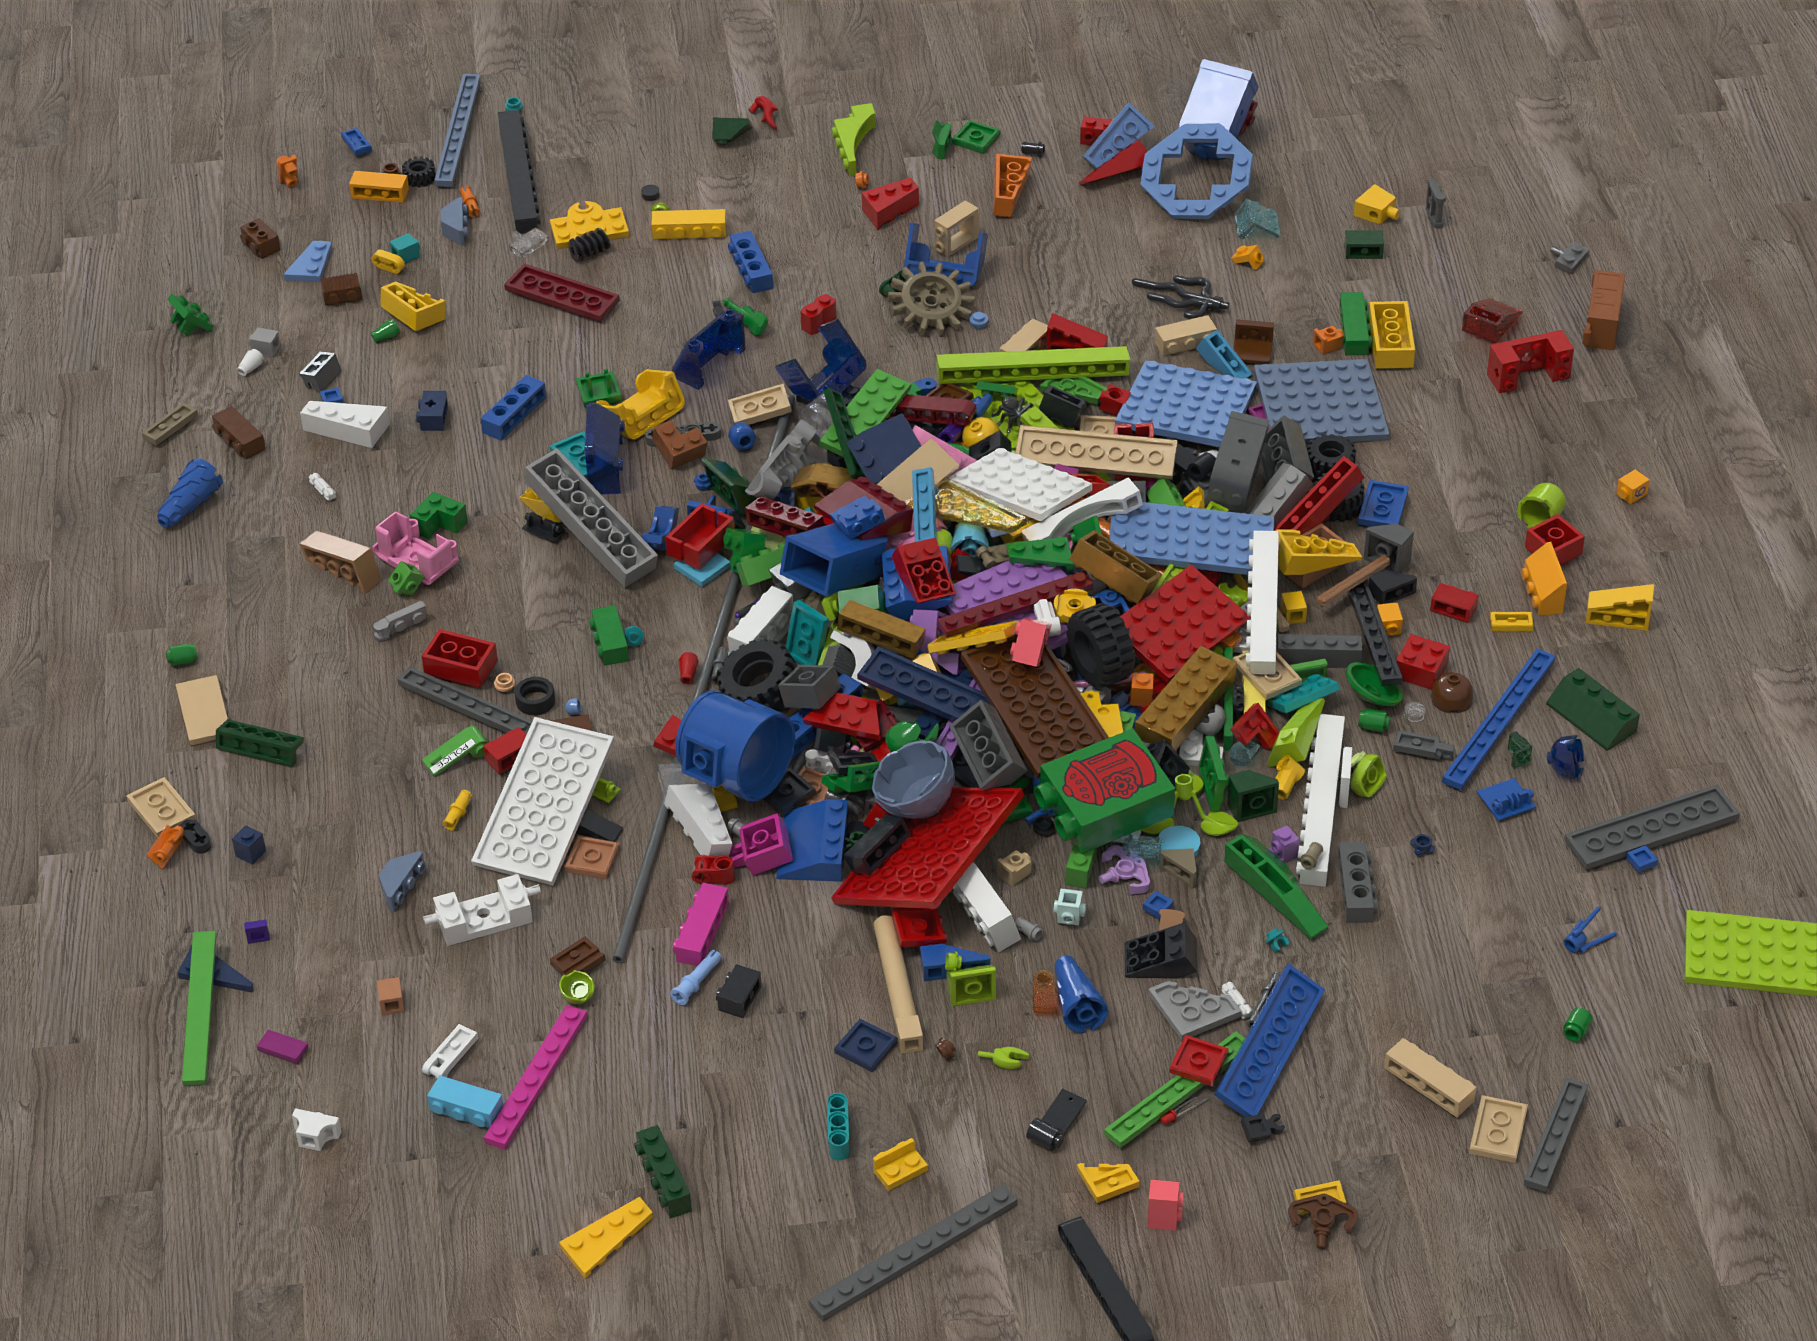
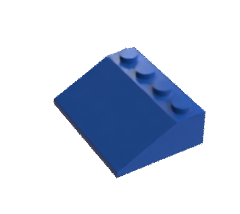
[882,546,953,621]
[776,799,849,882]

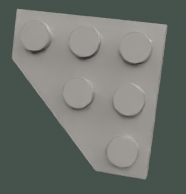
[1148,981,1242,1041]

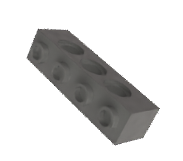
[1338,842,1377,923]

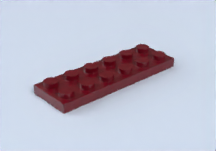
[504,264,620,322]

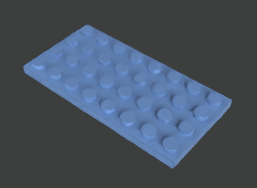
[1109,502,1274,575]

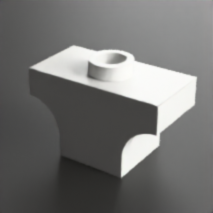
[292,1108,341,1151]

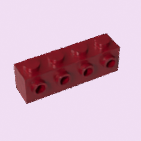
[745,496,824,537]

